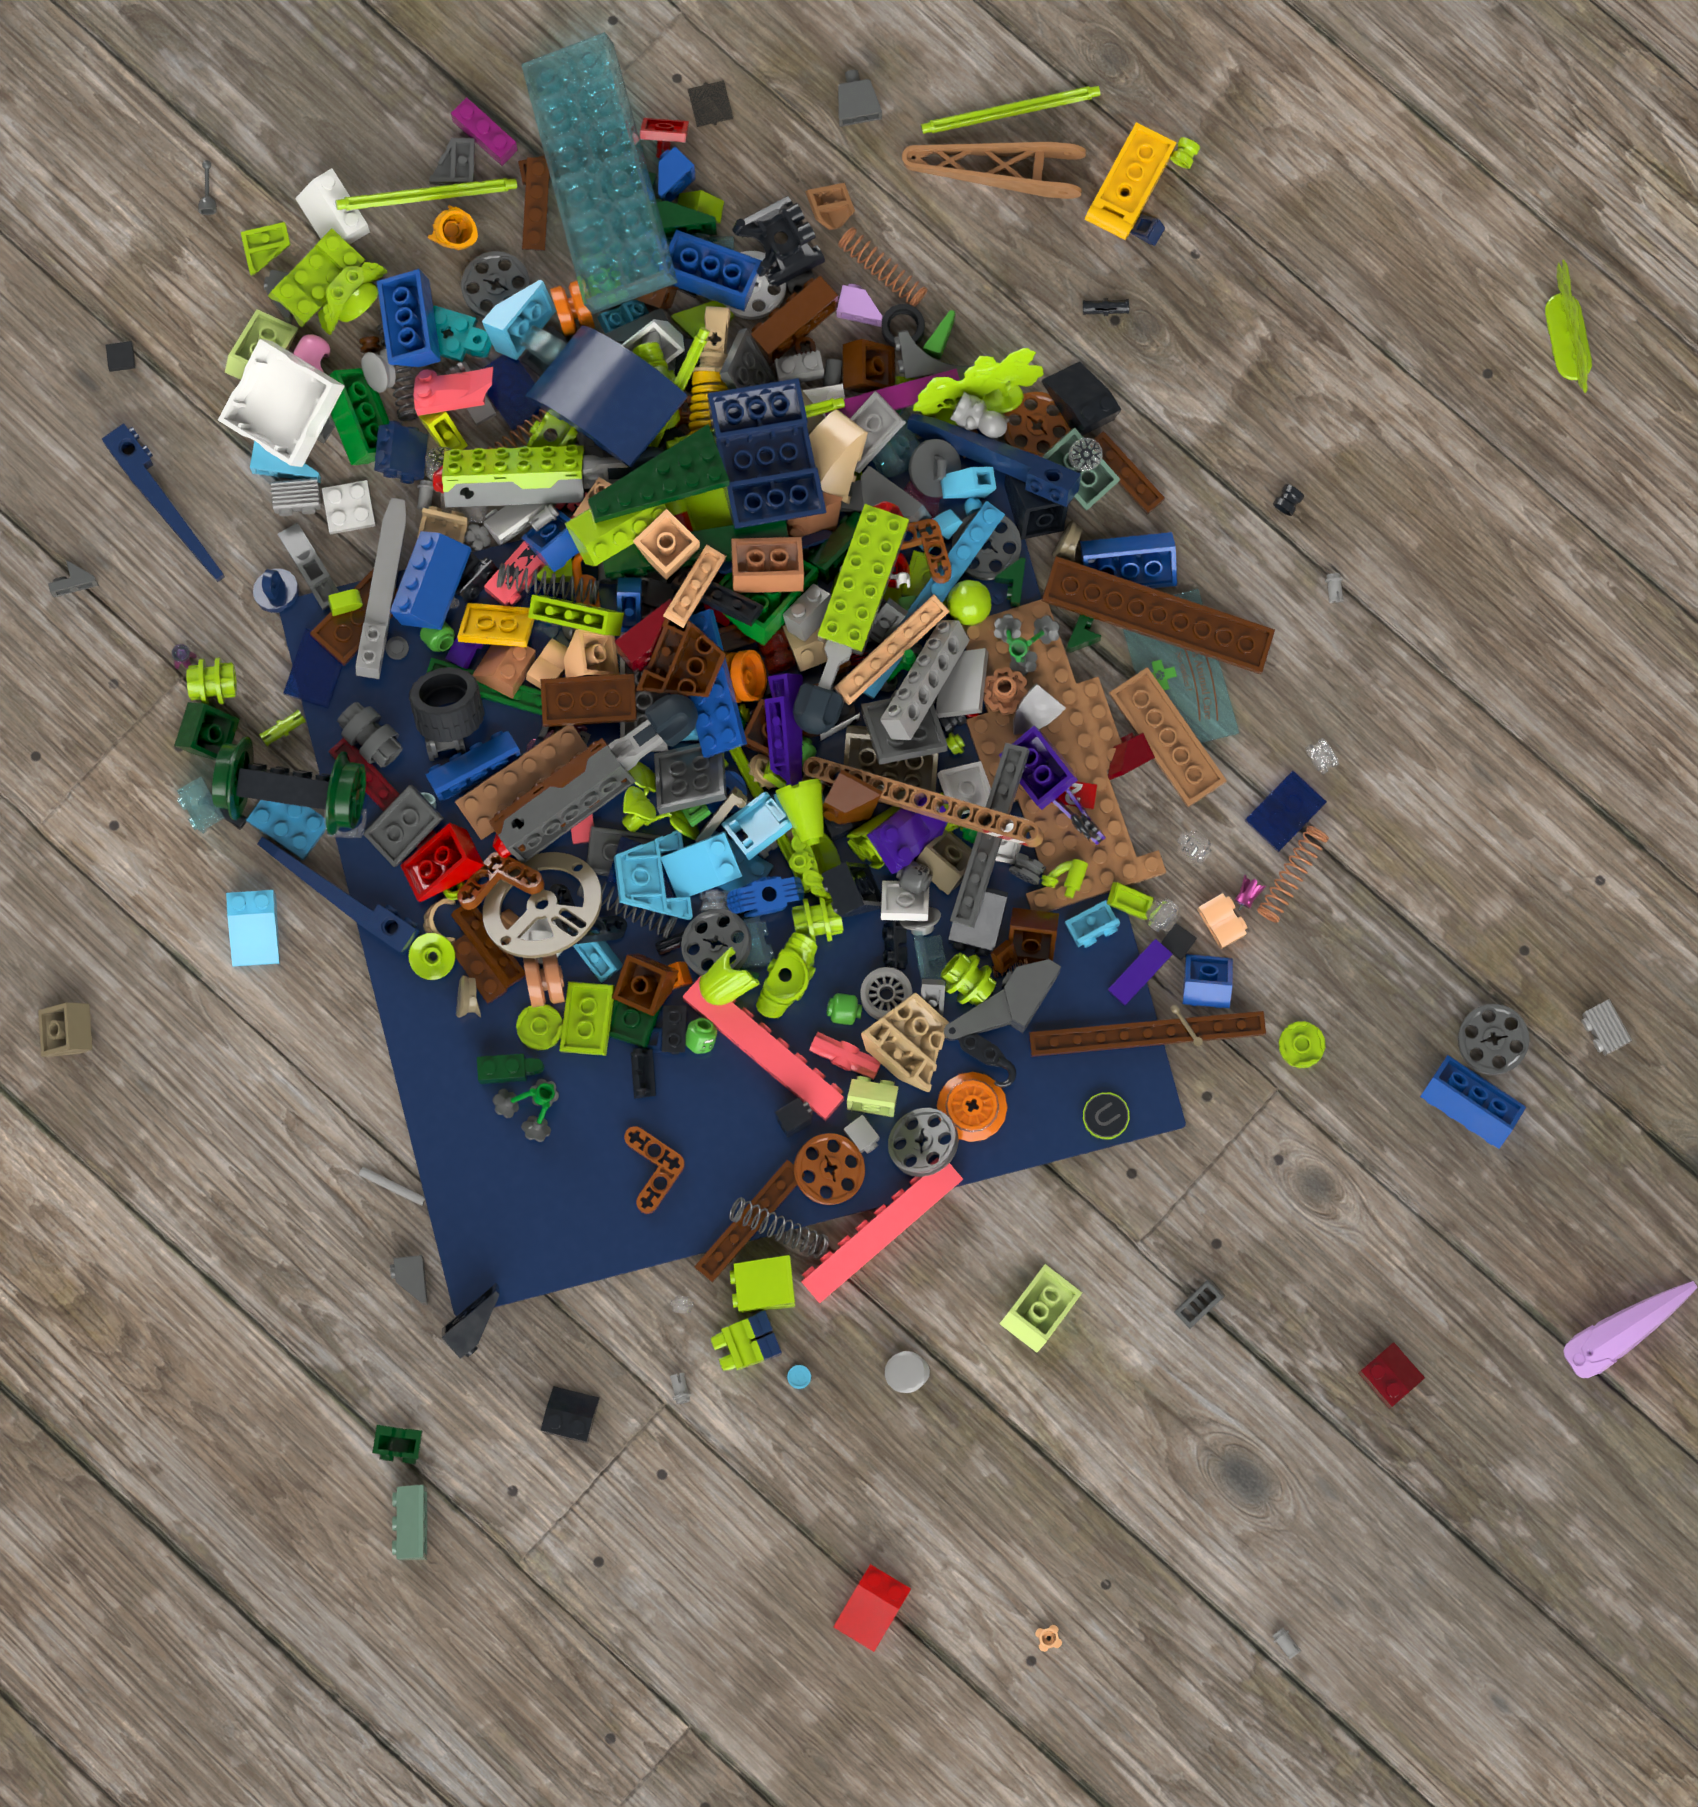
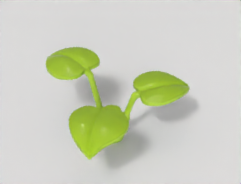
[622,762,699,840]

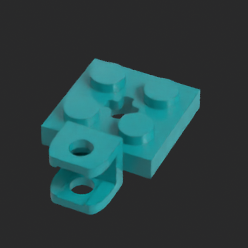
[433,305,492,362]

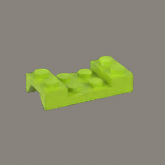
[268,228,365,327]

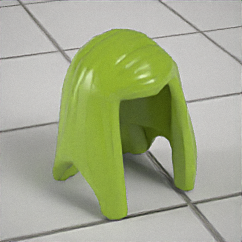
[699,947,759,1005]

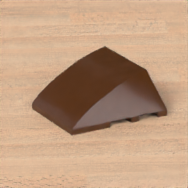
[636,617,726,697]

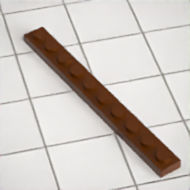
[1029,1011,1266,1057]

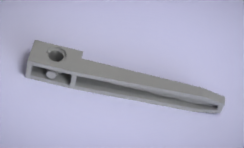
[356,498,406,679]

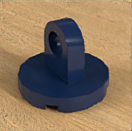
[253,569,300,613]

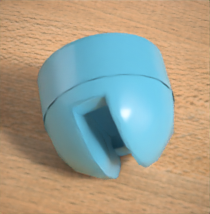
[964,498,983,516]

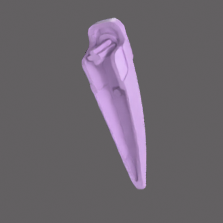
[1563,1281,1698,1378]

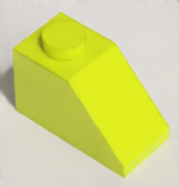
[418,411,468,453]

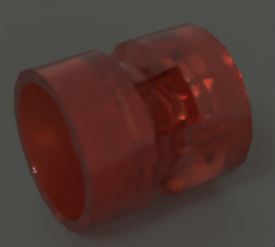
[757,632,796,674]

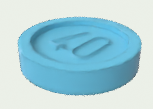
[787,1365,811,1389]

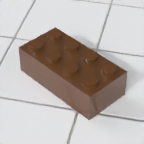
[751,276,838,366]

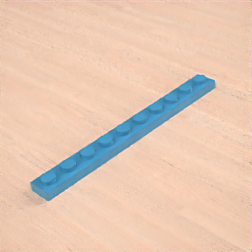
[863,501,1005,700]

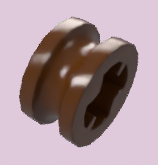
[359,336,381,353]
[795,337,816,356]

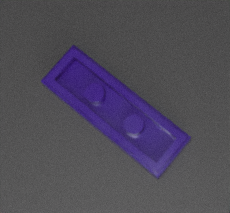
[1108,938,1173,1006]

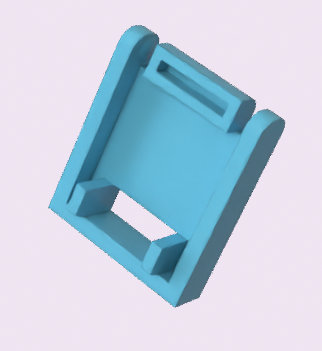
[721,792,793,860]

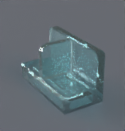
[913,935,947,984]

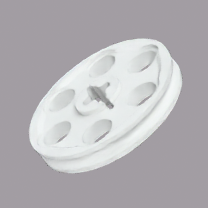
[724,251,786,320]

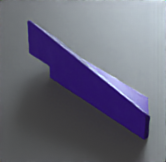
[765,673,803,786]

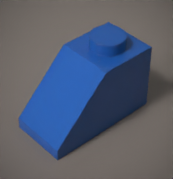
[617,578,642,632]

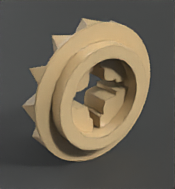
[748,754,776,790]

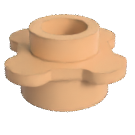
[1035,1625,1062,1652]

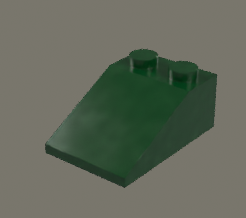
[644,199,717,243]

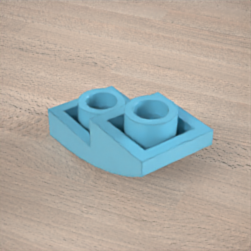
[597,299,649,334]
[917,509,963,552]

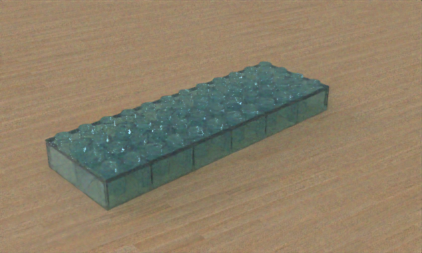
[521,32,678,314]

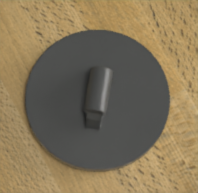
[909,439,961,497]

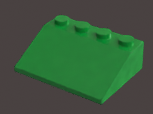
[718,560,818,645]

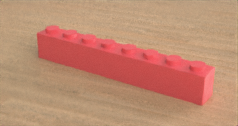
[683,976,844,1121]
[801,1157,963,1303]

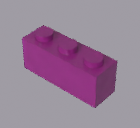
[451,97,518,166]

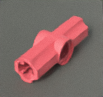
[809,1032,881,1080]

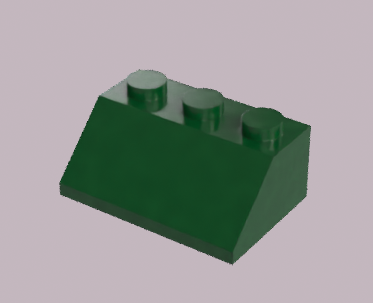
[806,511,861,584]

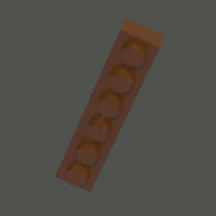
[694,1159,805,1283]

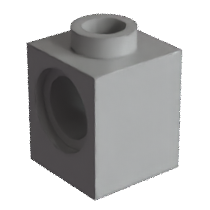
[844,1115,880,1154]

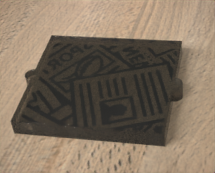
[688,80,733,127]

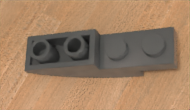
[278,523,339,610]

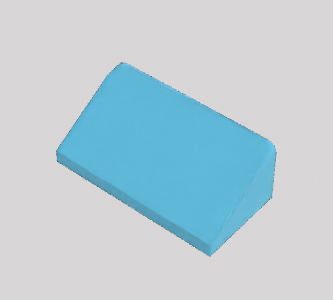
[573,930,623,983]

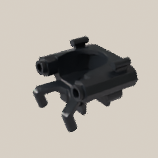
[732,196,826,287]

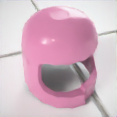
[293,334,330,373]

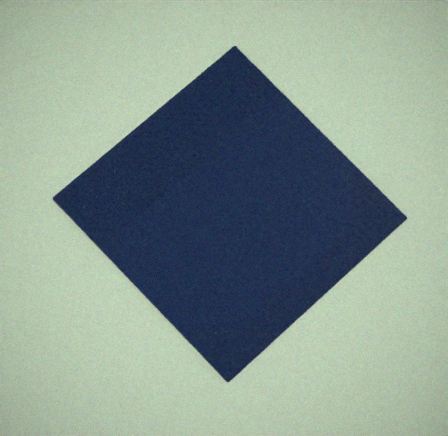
[279,428,1186,1316]

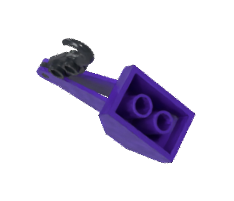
[999,725,1106,845]

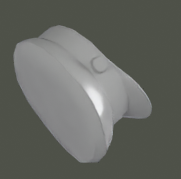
[361,349,396,393]
[885,1351,930,1393]

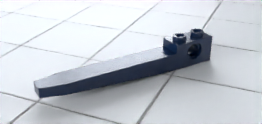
[907,413,1081,507]
[102,423,225,582]
[257,837,421,955]

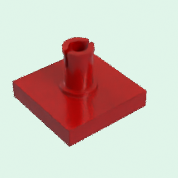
[640,118,689,158]

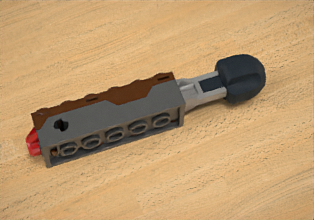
[489,694,698,864]

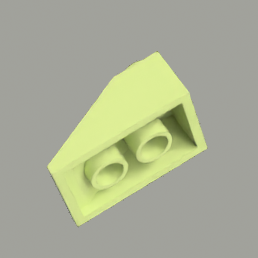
[225,309,298,380]
[847,1076,898,1117]
[1000,1264,1082,1352]

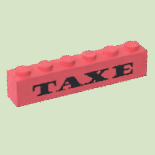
[484,492,588,606]

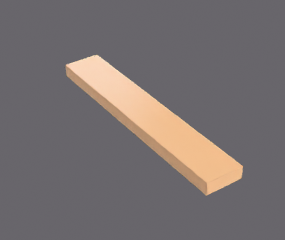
[833,595,950,705]

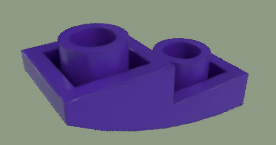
[445,637,484,669]

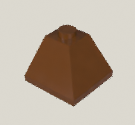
[823,769,883,825]

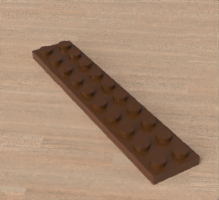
[1041,556,1275,674]

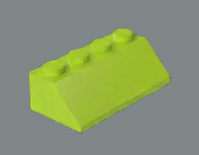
[565,504,667,566]

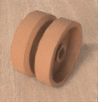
[523,954,565,1008]

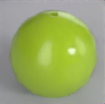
[946,580,991,626]

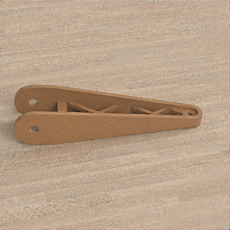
[902,142,1086,199]

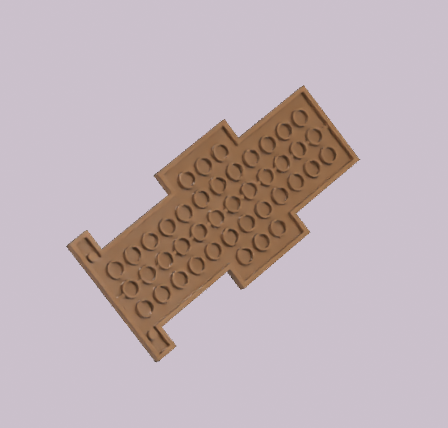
[962,599,1166,912]

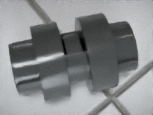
[337,702,403,767]

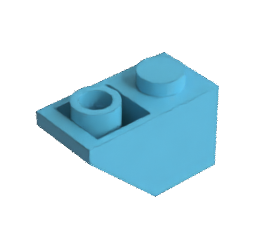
[940,467,996,498]

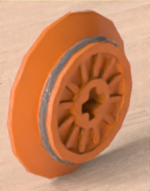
[937,1072,1007,1142]

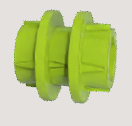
[186,657,237,705]
[792,896,843,943]
[940,953,997,1006]

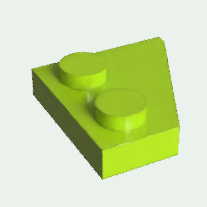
[240,222,291,276]
[671,301,735,340]

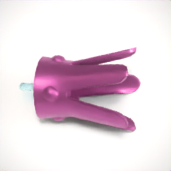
[172,644,197,669]
[1234,875,1266,911]

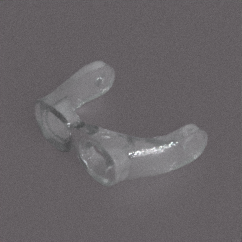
[324,809,367,838]

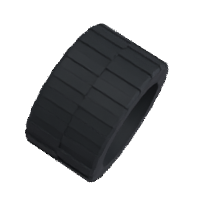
[409,667,485,742]

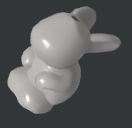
[950,392,1009,441]

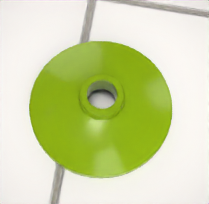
[409,933,455,980]

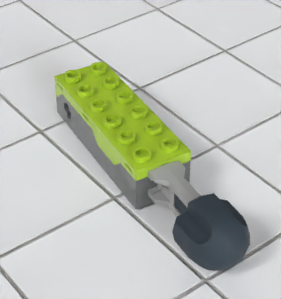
[433,445,666,508]
[793,501,909,735]

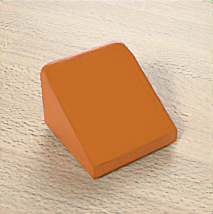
[668,961,693,990]

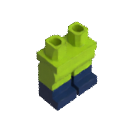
[710,1310,782,1371]

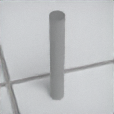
[359,1167,425,1206]

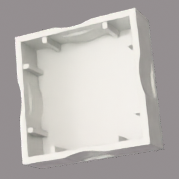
[218,339,344,467]

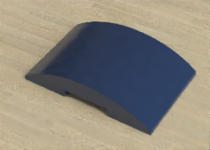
[525,325,688,468]
[707,378,826,529]

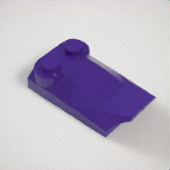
[867,797,948,874]

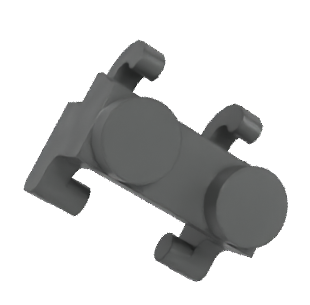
[424,737,466,761]

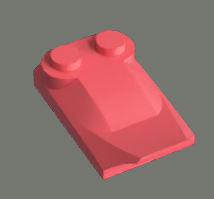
[413,367,494,416]

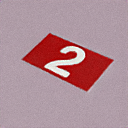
[1051,781,1097,809]

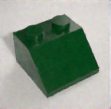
[174,702,240,760]

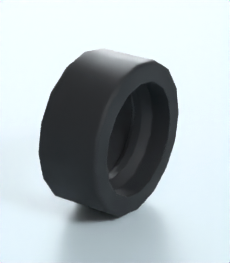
[882,304,925,349]

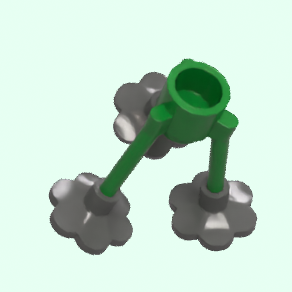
[994,614,1060,676]
[493,1079,559,1142]

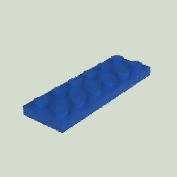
[688,609,747,758]

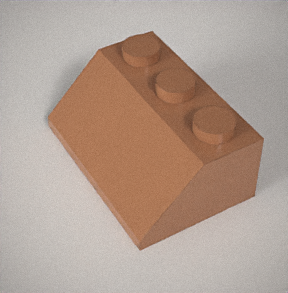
[731,537,804,593]

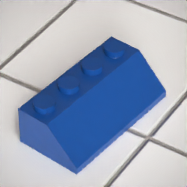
[659,230,762,311]
[377,269,441,367]
[390,531,472,630]
[1080,532,1177,588]
[425,731,521,803]
[1420,1055,1526,1149]

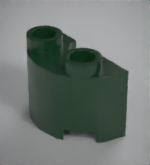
[372,1425,423,1464]

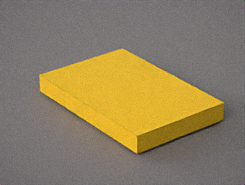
[457,603,534,647]

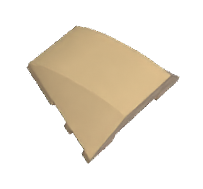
[809,409,868,504]
[861,993,949,1092]

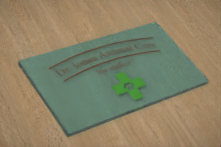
[1122,589,1239,743]

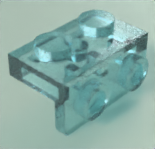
[177,777,225,833]

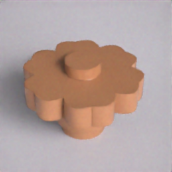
[984,667,1028,716]

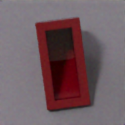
[1108,732,1155,780]

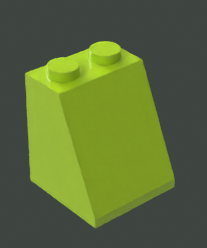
[730,1255,795,1313]

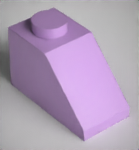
[837,284,882,327]

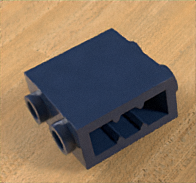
[374,421,428,484]

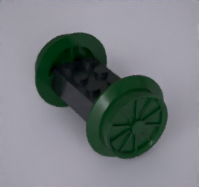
[212,736,366,835]

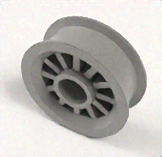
[860,967,912,1020]

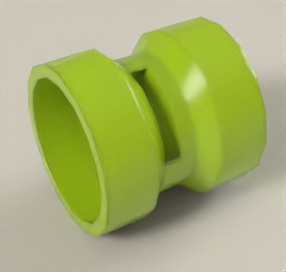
[1170,137,1200,169]

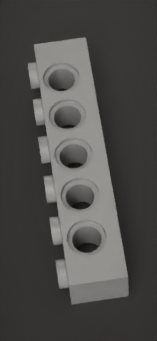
[880,620,970,740]

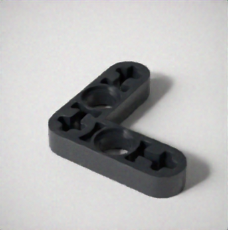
[549,884,627,944]

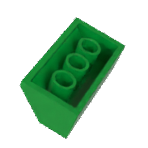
[328,368,389,465]

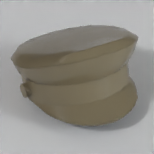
[1052,520,1083,562]
[456,975,481,1018]

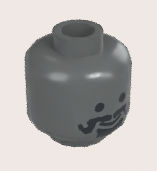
[896,860,933,894]

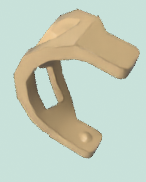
[423,899,456,943]

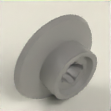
[900,907,941,936]

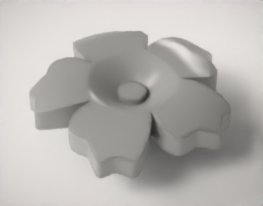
[464,524,491,551]

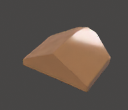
[805,183,855,230]

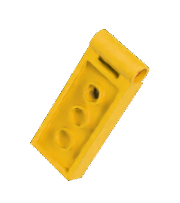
[1084,122,1177,240]

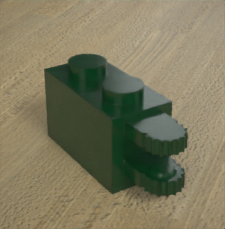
[477,1054,545,1084]

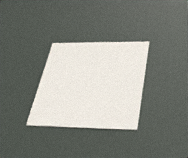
[820,713,860,741]

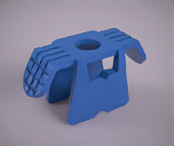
[727,876,805,917]

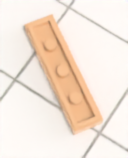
[663,544,727,628]

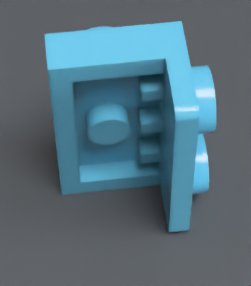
[1065,900,1120,948]

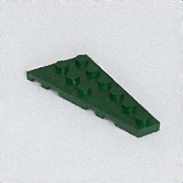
[588,424,730,523]

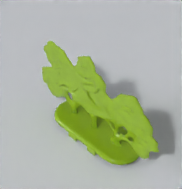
[1545,259,1592,393]
[912,348,1044,427]

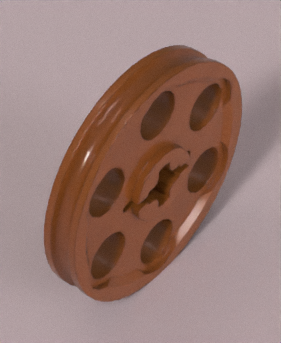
[1003,392,1071,457]
[794,1133,865,1205]

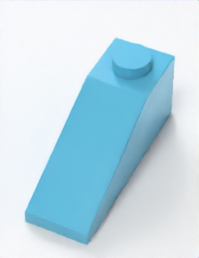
[250,441,321,483]

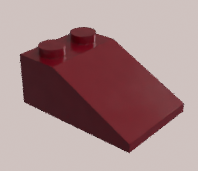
[615,599,672,673]

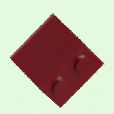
[1358,1342,1425,1409]

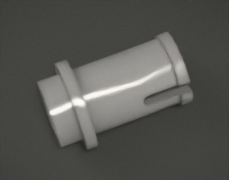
[417,480,434,510]
[528,504,559,532]
[1325,573,1344,603]
[670,1373,691,1404]
[1272,1628,1301,1659]

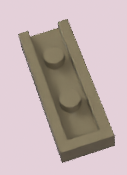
[695,787,748,842]

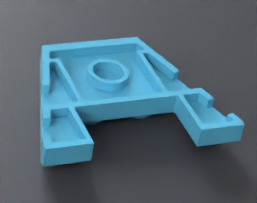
[614,830,693,920]

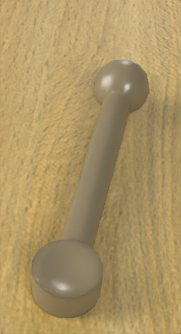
[1171,1004,1203,1047]

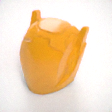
[428,205,478,250]

